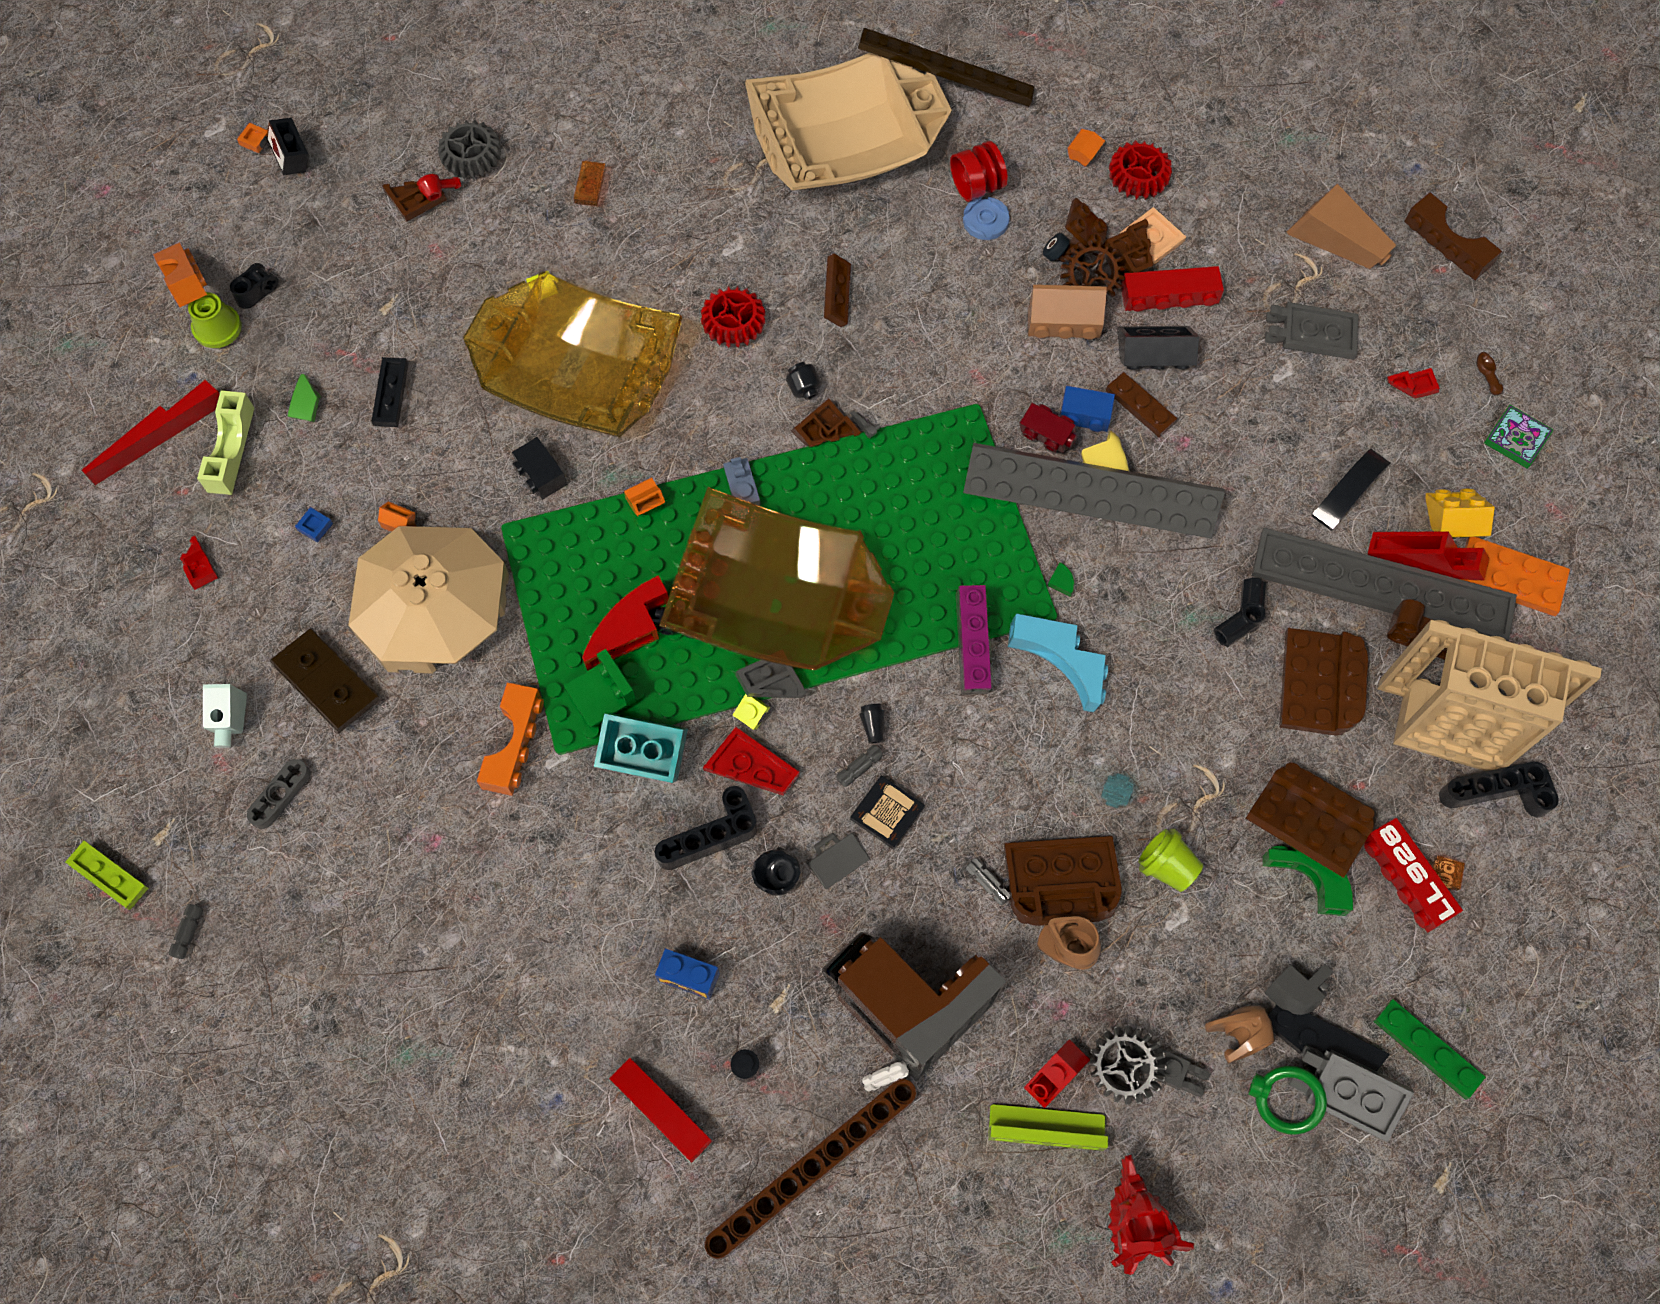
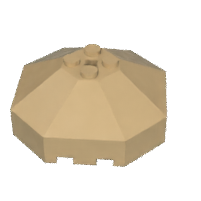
[349,526,509,673]

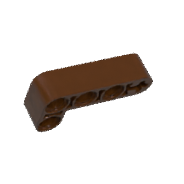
[1387,599,1447,660]

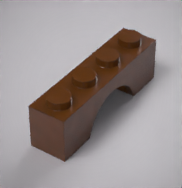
[1404,192,1502,281]

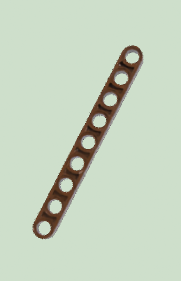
[705,1079,916,1260]

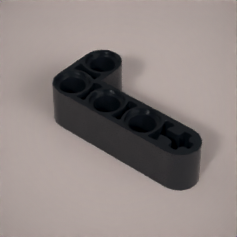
[1439,762,1559,818]
[654,786,757,870]

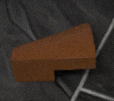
[1104,219,1153,276]
[791,398,861,448]

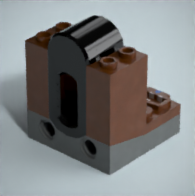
[822,932,1007,1081]

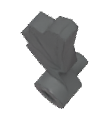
[850,410,881,438]

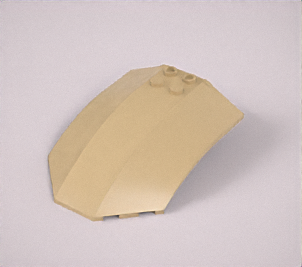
[745,53,952,190]

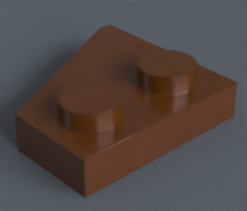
[382,181,447,222]

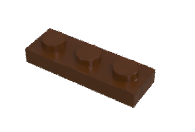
[824,253,851,327]
[1106,372,1177,437]

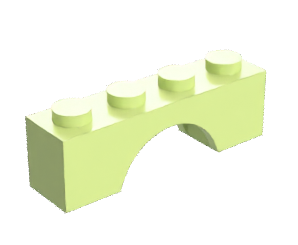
[197,391,254,495]

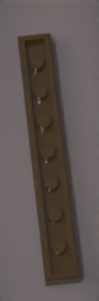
[858,28,1035,107]

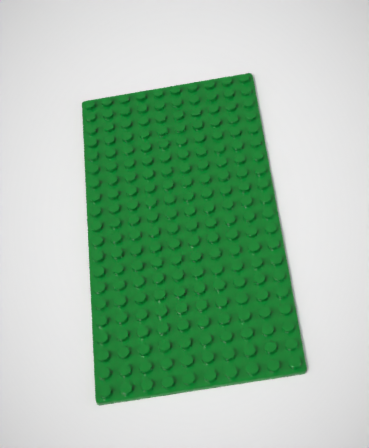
[501,404,1057,755]

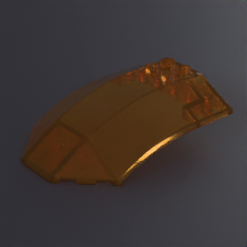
[659,487,894,670]

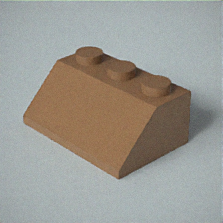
[1028,284,1107,339]

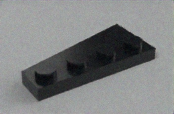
[1268,1004,1390,1071]

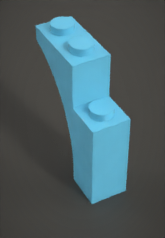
[1008,614,1108,712]

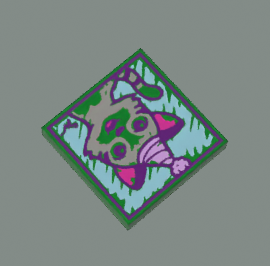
[1484,405,1553,469]

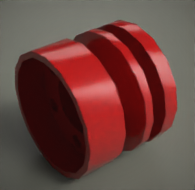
[950,141,1008,202]

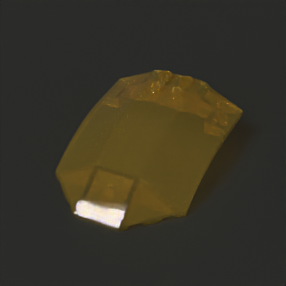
[463,270,682,437]

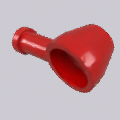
[417,174,461,201]

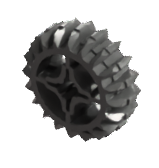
[438,120,501,180]
[1089,1025,1168,1105]

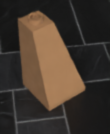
[1287,184,1396,269]

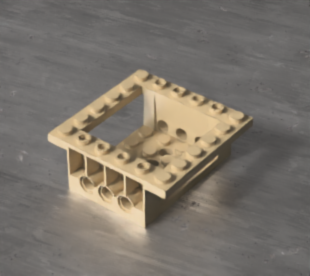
[1377,620,1602,771]

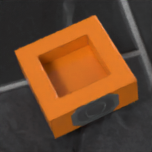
[237,123,268,153]

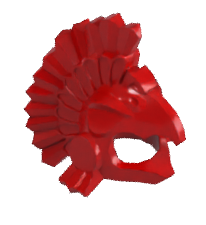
[1108,1155,1195,1275]

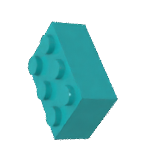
[594,713,688,783]

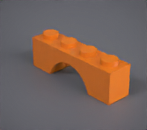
[153,242,207,307]
[477,682,544,796]

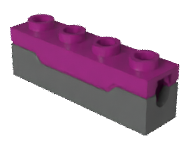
[956,585,991,695]

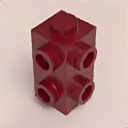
[1019,403,1078,454]

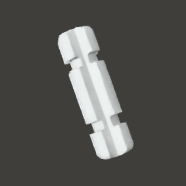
[862,1061,909,1092]

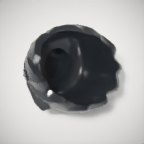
[751,847,801,896]

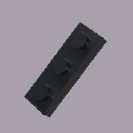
[371,357,409,427]

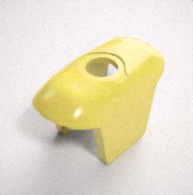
[1081,430,1129,471]

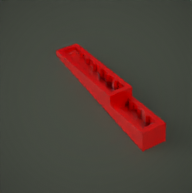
[81,380,220,485]

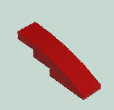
[609,1058,712,1163]

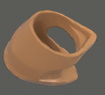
[1037,916,1101,970]
[1204,1005,1275,1064]

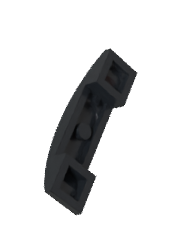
[1312,448,1391,531]

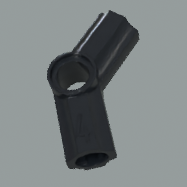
[1213,577,1266,648]

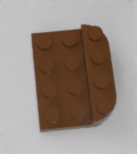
[1279,628,1368,736]
[1245,762,1375,878]
[1004,836,1122,926]

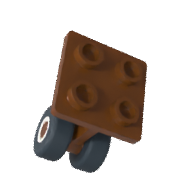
[1043,198,1108,270]

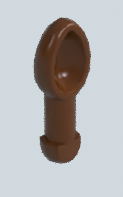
[1476,352,1503,396]

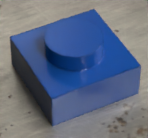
[295,507,333,543]

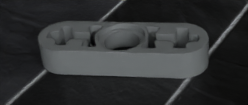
[247,759,310,829]

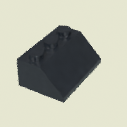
[1117,326,1199,370]

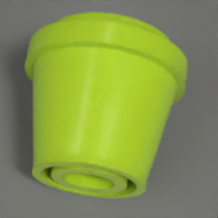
[188,292,242,348]
[1138,828,1203,892]

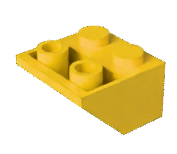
[1425,488,1495,537]

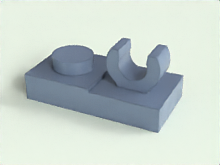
[723,457,760,511]

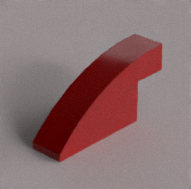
[1368,531,1490,581]
[582,575,670,671]

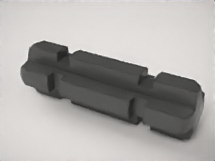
[837,745,883,787]
[966,858,1011,905]
[168,904,203,959]

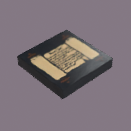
[850,775,925,850]

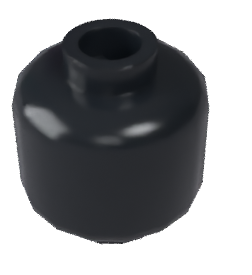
[786,362,822,400]

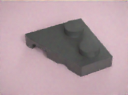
[735,650,807,698]

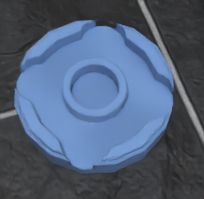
[963,197,1009,240]

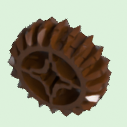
[1060,239,1125,302]

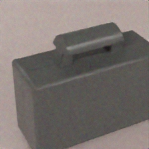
[807,833,870,889]

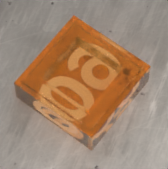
[1433,856,1465,891]

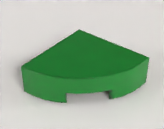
[1048,562,1074,597]

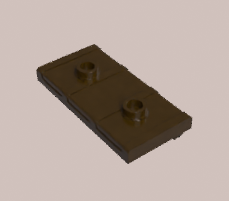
[270,628,380,734]

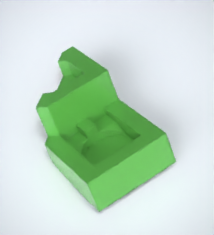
[288,374,321,422]

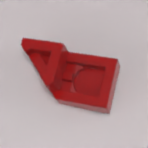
[1387,368,1440,398]
[180,536,218,590]

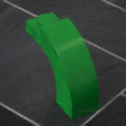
[1262,846,1353,916]

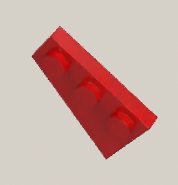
[703,727,799,796]

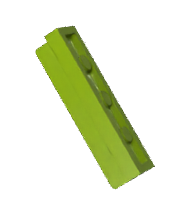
[988,1104,1108,1151]

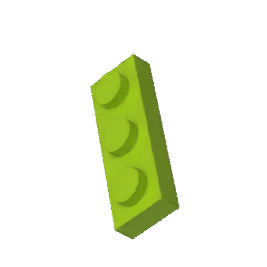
[65,841,149,910]

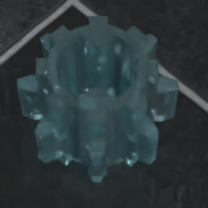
[1101,773,1134,809]

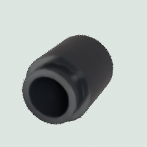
[730,1049,760,1083]

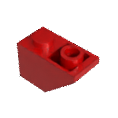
[1024,1039,1090,1108]

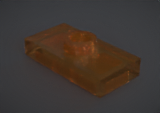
[573,161,606,206]

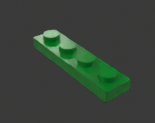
[1373,999,1486,1100]

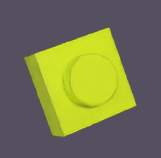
[733,694,770,730]

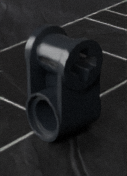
[229,263,279,309]

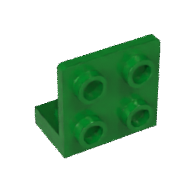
[564,649,636,728]

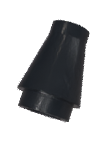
[859,704,885,744]

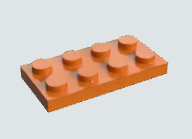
[1460,537,1570,616]

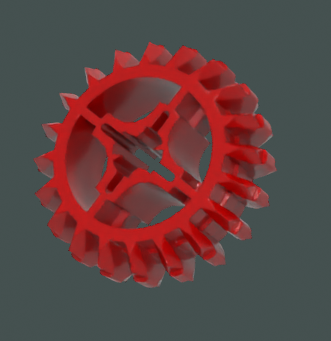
[1109,140,1172,200]
[701,286,765,349]

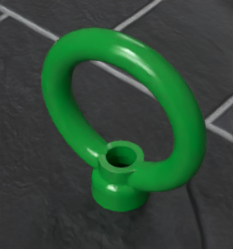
[1248,1066,1327,1135]

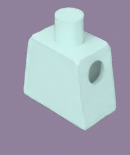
[203,684,247,748]

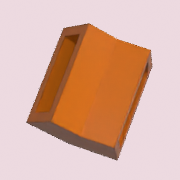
[1067,129,1105,167]
[624,478,665,516]
[378,501,417,532]

